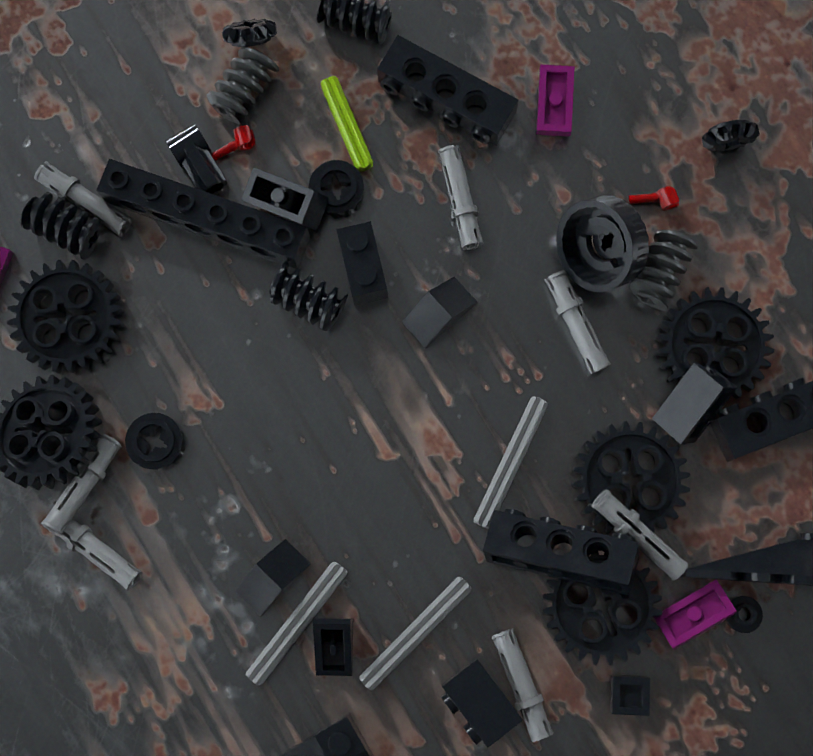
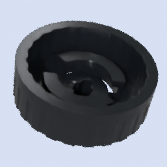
[556,195,649,292]

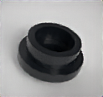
[726,596,763,633]

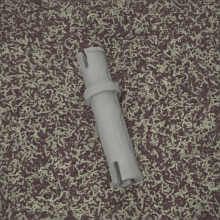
[438,145,484,250]
[34,161,132,237]
[544,270,611,375]
[41,434,122,536]
[591,489,688,580]
[60,519,142,591]
[491,628,554,742]

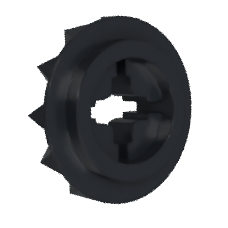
[222,18,277,47]
[702,120,760,152]
[308,160,364,215]
[125,413,183,470]

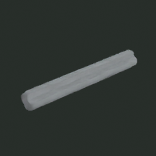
[474,396,548,529]
[246,562,348,686]
[359,577,472,691]

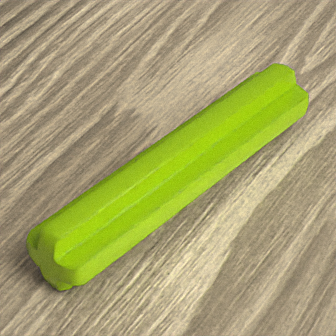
[320,76,373,172]

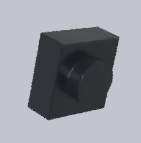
[610,676,650,716]

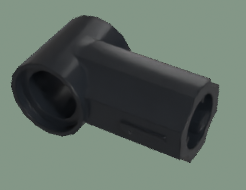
[166,124,228,195]

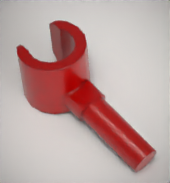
[211,125,255,161]
[629,186,680,211]

